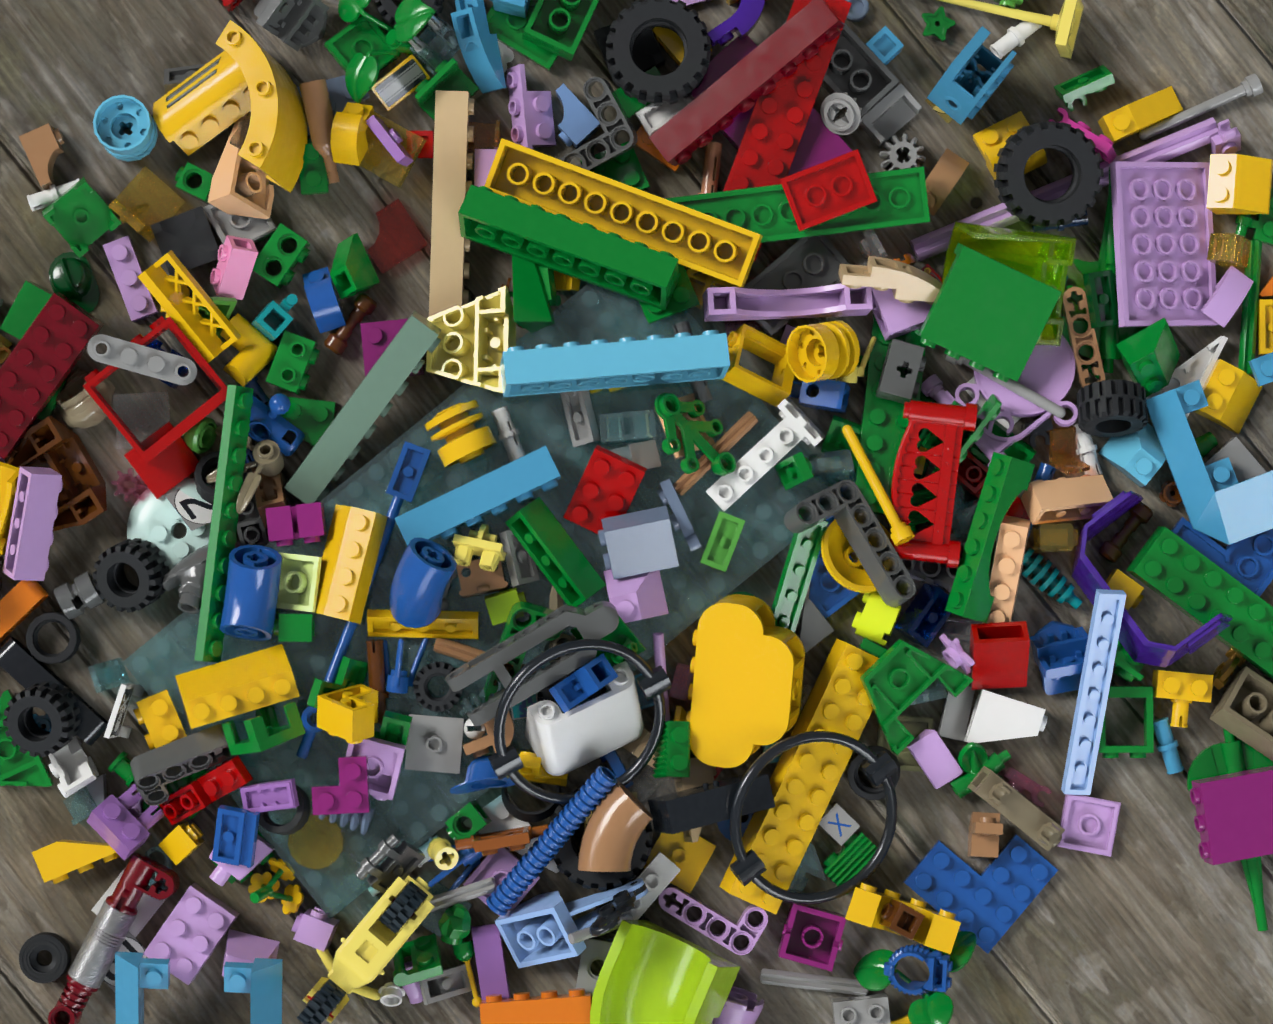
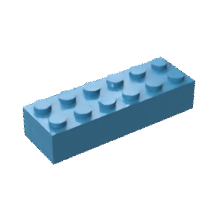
[394,446,561,546]

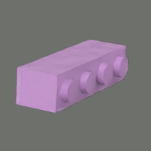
[2,466,63,581]

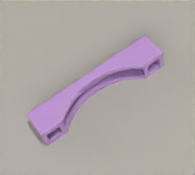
[702,283,873,322]

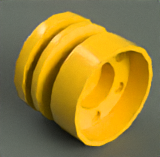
[786,320,860,383]

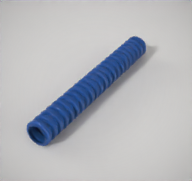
[486,766,617,916]

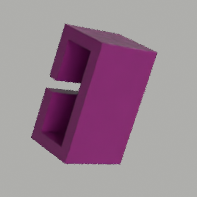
[265,502,327,547]

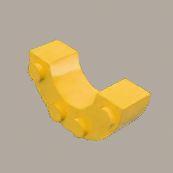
[845,882,961,954]

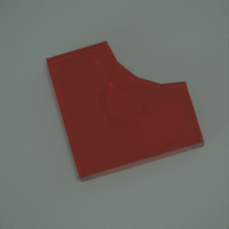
[367,199,428,274]

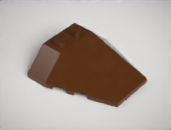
[6,416,107,531]

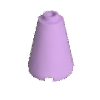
[712,986,764,1024]

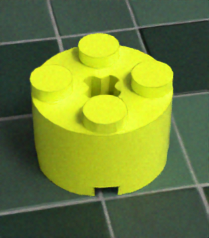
[852,591,902,647]

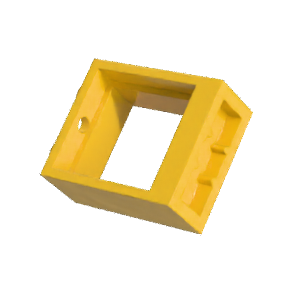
[722,324,794,407]

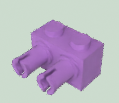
[86,784,164,861]

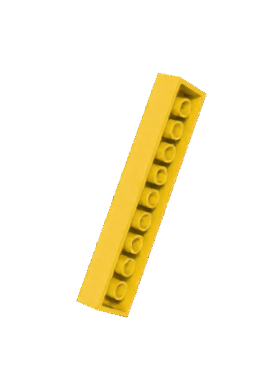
[484,138,763,288]
[719,638,879,915]

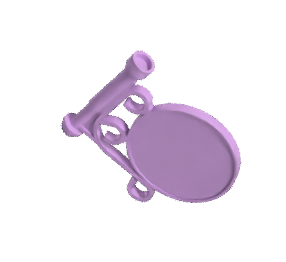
[921,324,1078,467]

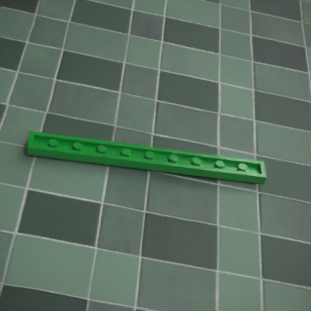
[194,385,254,663]

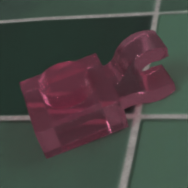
[1004,767,1052,807]

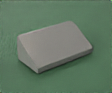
[937,686,975,741]

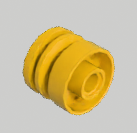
[424,400,497,468]

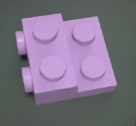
[346,737,406,801]

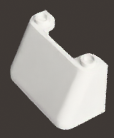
[525,661,644,776]

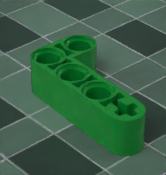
[484,601,562,701]

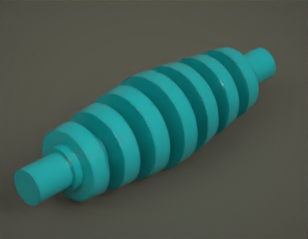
[1021,547,1083,609]

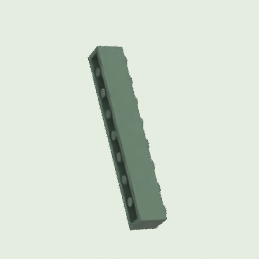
[284,310,441,504]

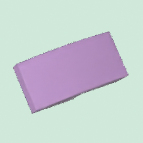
[1200,265,1254,328]

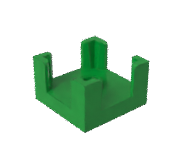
[42,177,122,258]
[221,702,305,756]

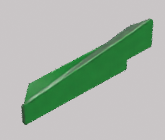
[512,255,558,333]

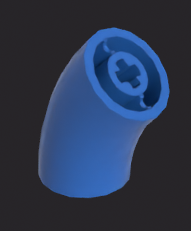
[389,538,457,628]
[220,545,282,641]

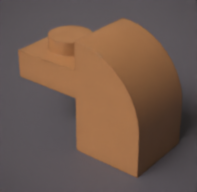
[926,148,969,216]
[462,710,515,758]
[968,812,1003,858]

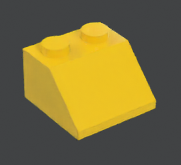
[1206,154,1273,215]
[1193,359,1263,434]

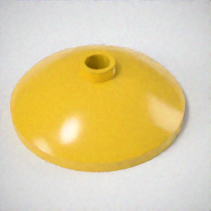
[821,518,891,593]

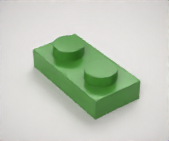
[700,511,745,573]

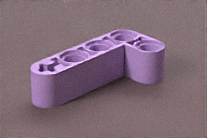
[658,885,768,955]

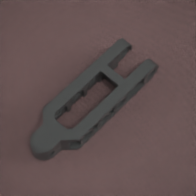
[445,601,619,726]

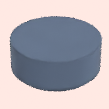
[845,0,869,22]

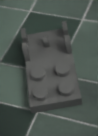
[744,235,849,337]

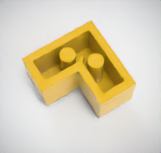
[317,684,378,744]

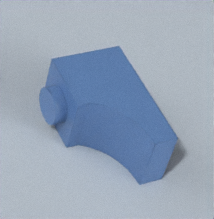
[556,83,601,149]

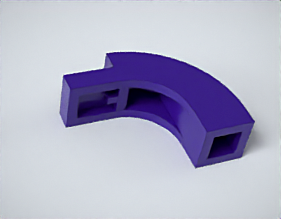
[707,0,765,47]

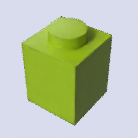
[484,586,527,626]

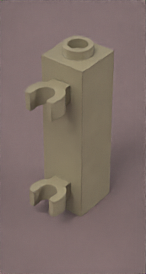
[968,766,1065,851]

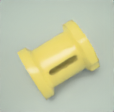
[427,837,459,870]

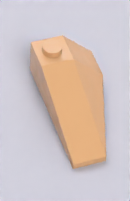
[208,111,274,219]

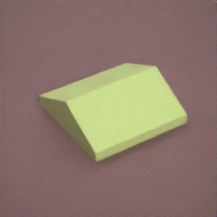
[276,552,322,613]

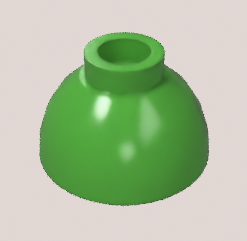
[182,417,217,454]

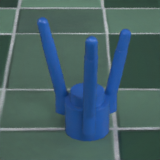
[383,638,429,694]
[428,845,483,891]

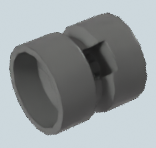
[54,571,105,620]

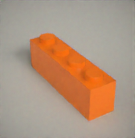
[479,988,592,1024]

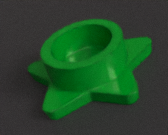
[921,6,956,42]

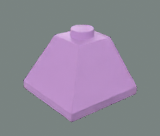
[603,569,669,623]

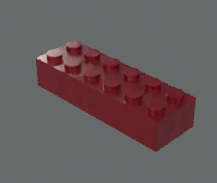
[0,292,104,459]

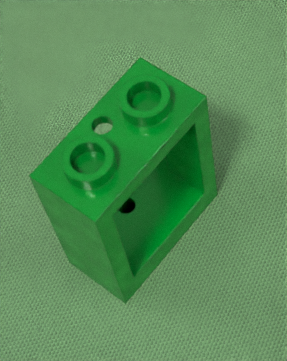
[1098,686,1154,758]

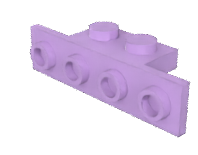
[506,64,556,150]

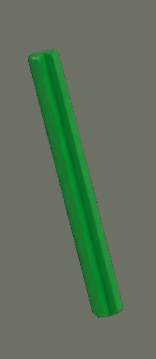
[1238,240,1262,375]

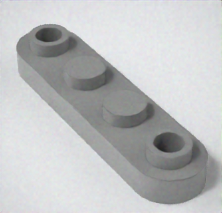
[87,334,197,385]

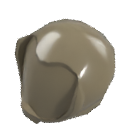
[56,368,115,429]

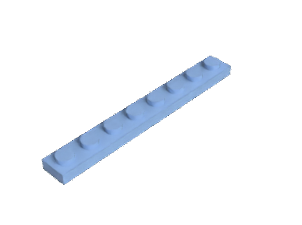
[1061,589,1126,795]

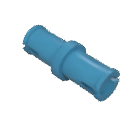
[1153,717,1184,775]

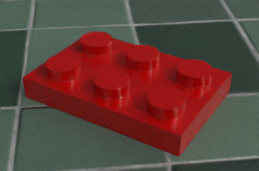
[780,149,878,231]
[563,445,647,535]

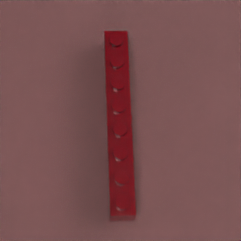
[649,0,845,166]

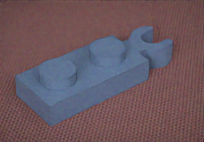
[657,478,701,551]

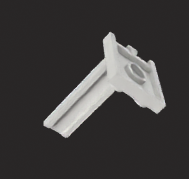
[705,397,826,511]

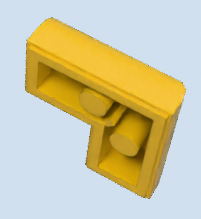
[220,313,278,387]

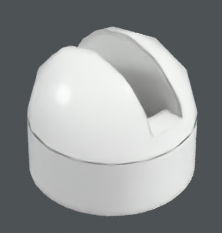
[464,718,486,739]

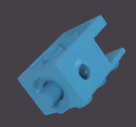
[927,26,1017,125]

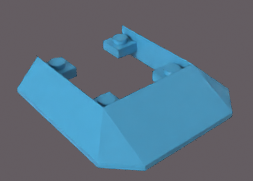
[1146,352,1273,545]
[115,951,283,1024]

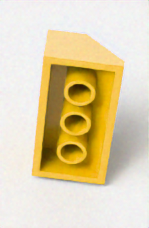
[313,504,388,624]
[175,644,300,729]

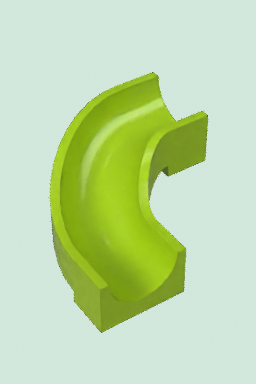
[590,920,741,1024]

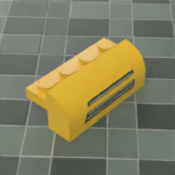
[153,50,251,156]

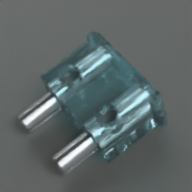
[408,15,460,75]

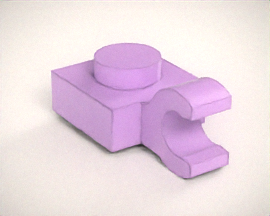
[1211,119,1241,154]

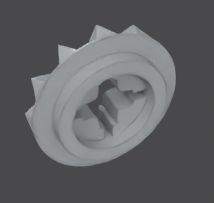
[820,91,862,135]

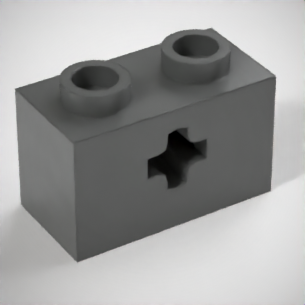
[875,339,927,404]

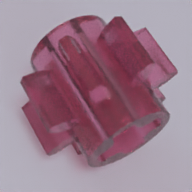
[111,468,147,502]

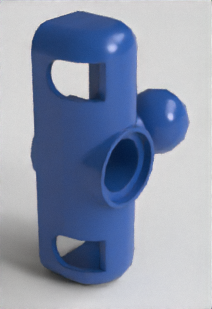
[249,393,305,456]

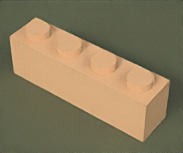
[982,515,1031,623]

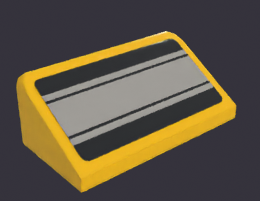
[371,54,430,112]

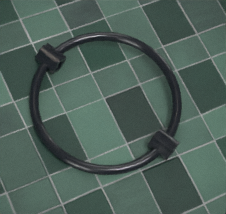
[488,639,672,805]
[730,731,899,904]

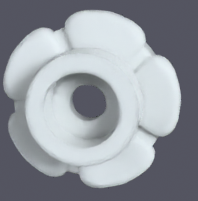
[378,982,405,1007]

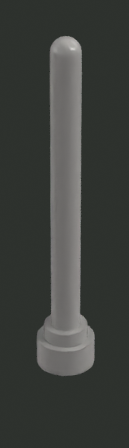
[1139,73,1264,140]
[945,355,1066,418]

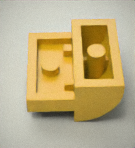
[973,111,1047,180]

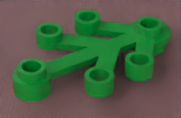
[654,393,736,476]

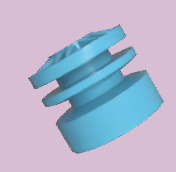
[93,95,158,162]

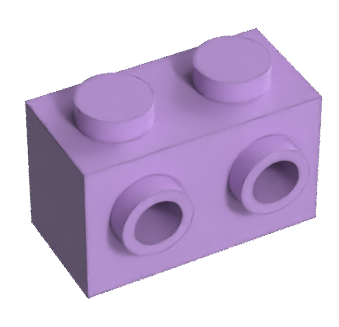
[291,906,340,952]

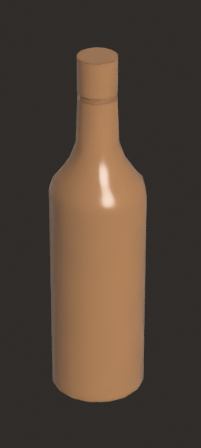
[299,79,340,184]

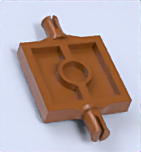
[455,824,548,856]

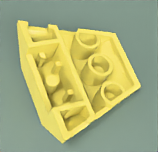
[426,285,516,394]

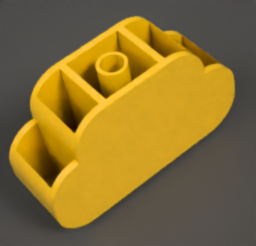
[686,594,805,768]

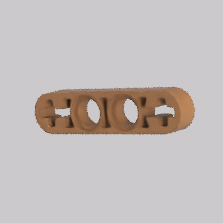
[1061,287,1105,388]

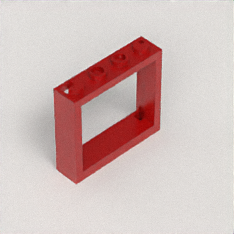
[83,316,227,464]

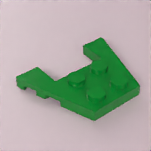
[860,639,973,755]

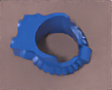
[884,944,953,996]

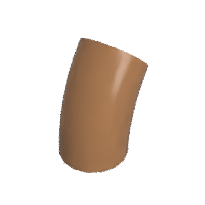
[578,781,653,872]

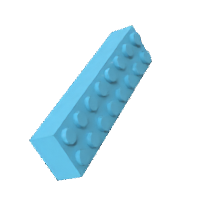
[500,330,730,397]

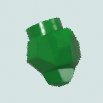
[438,903,471,945]

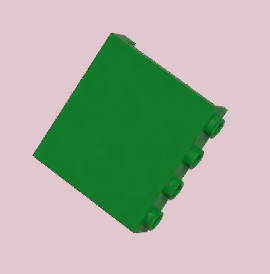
[915,243,1062,382]

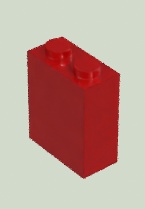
[969,621,1030,690]

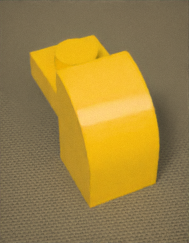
[330,102,374,166]

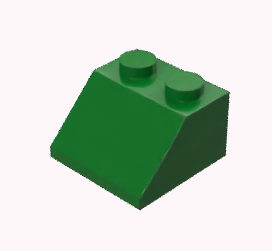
[1116,318,1180,397]

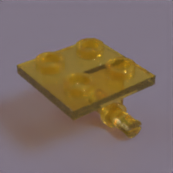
[109,166,186,243]

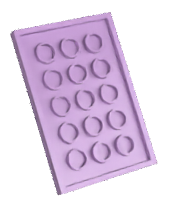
[1110,161,1219,327]

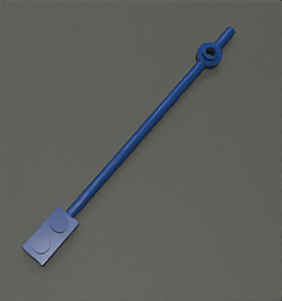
[296,441,432,759]

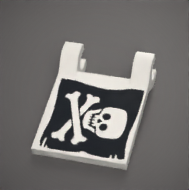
[104,680,146,739]

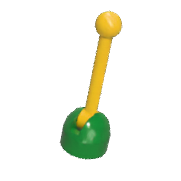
[452,940,482,1007]

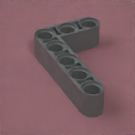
[559,77,638,172]
[784,479,916,607]

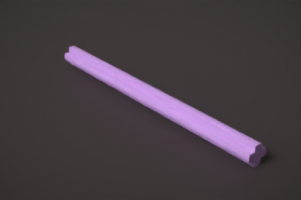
[910,117,1219,262]

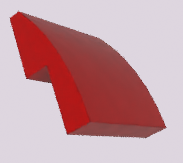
[124,421,199,499]

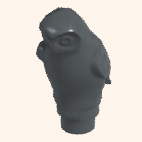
[163,539,241,614]

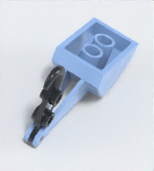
[494,878,649,969]

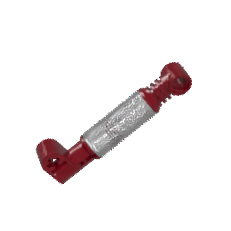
[48,853,180,1024]

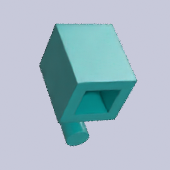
[251,294,298,342]

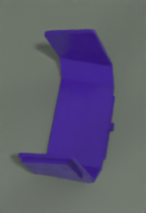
[1072,491,1233,668]

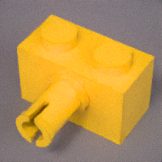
[1152,669,1214,728]

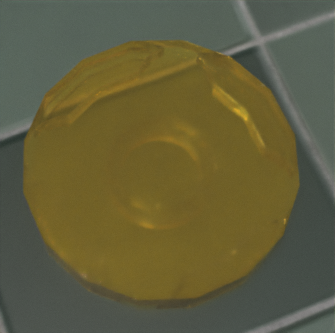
[288,814,344,870]

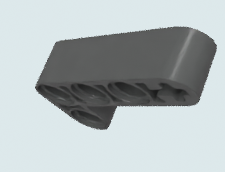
[130,723,236,806]

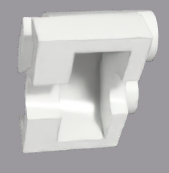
[48,736,99,798]

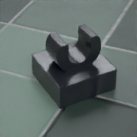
[1021,419,1053,448]

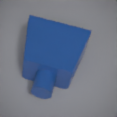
[788,379,851,414]

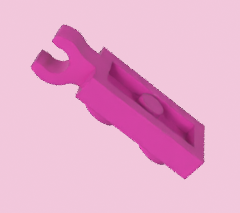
[1049,108,1117,164]

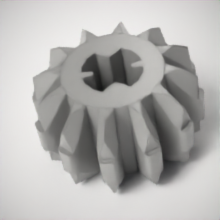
[879,133,926,171]

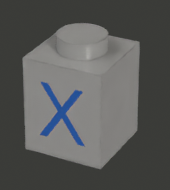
[819,802,860,846]

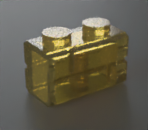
[1033,523,1078,553]

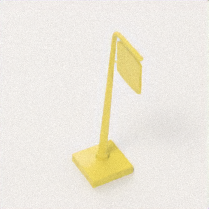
[937,0,1084,59]

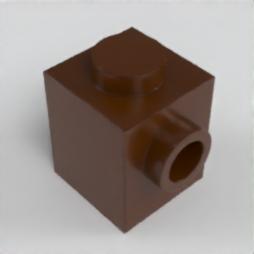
[879,899,925,940]

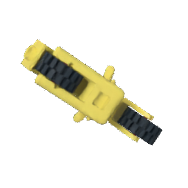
[297,875,435,1024]

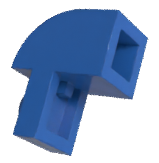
[302,267,346,334]
[549,653,618,713]

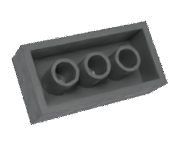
[822,23,899,118]

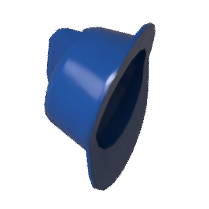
[450,756,515,794]

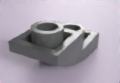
[237,493,269,546]

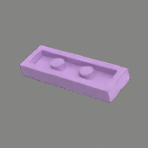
[103,236,158,322]

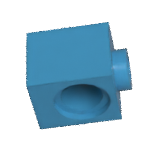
[866,25,904,66]

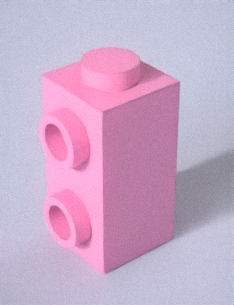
[210,235,258,300]

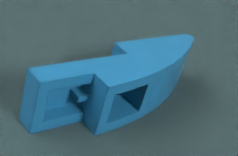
[450,0,507,94]

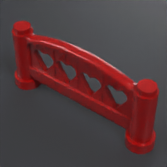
[889,400,978,569]

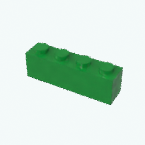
[505,497,606,607]

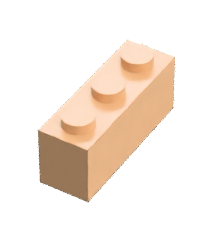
[1021,474,1113,525]

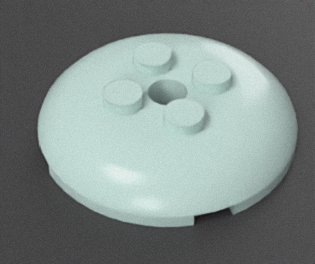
[127,477,213,586]

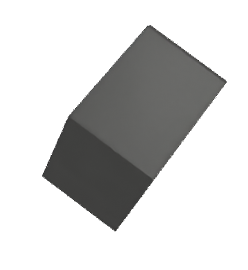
[799,599,834,653]

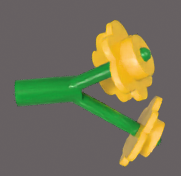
[248,858,304,915]

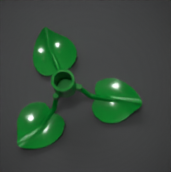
[338,0,436,103]
[853,931,977,1024]

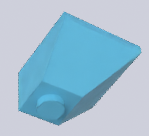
[1098,423,1166,487]

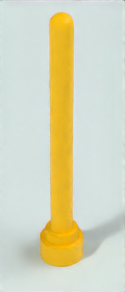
[842,425,915,546]

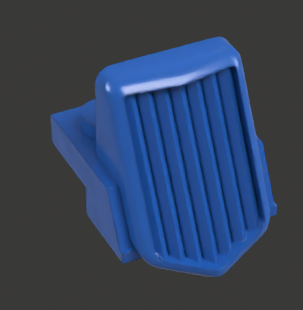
[1030,621,1088,695]

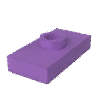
[366,115,414,167]
[239,778,299,813]

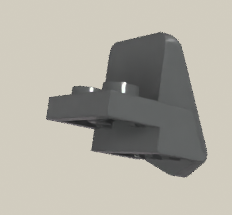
[254,0,329,52]

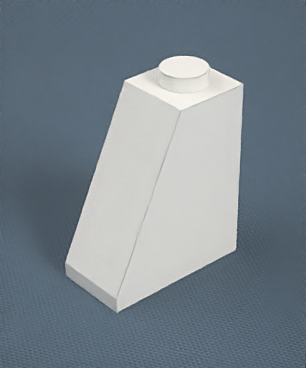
[964,689,1048,743]

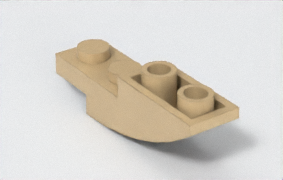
[838,256,942,305]

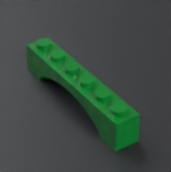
[945,452,1035,623]

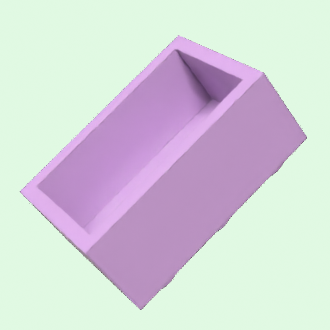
[144,883,239,985]

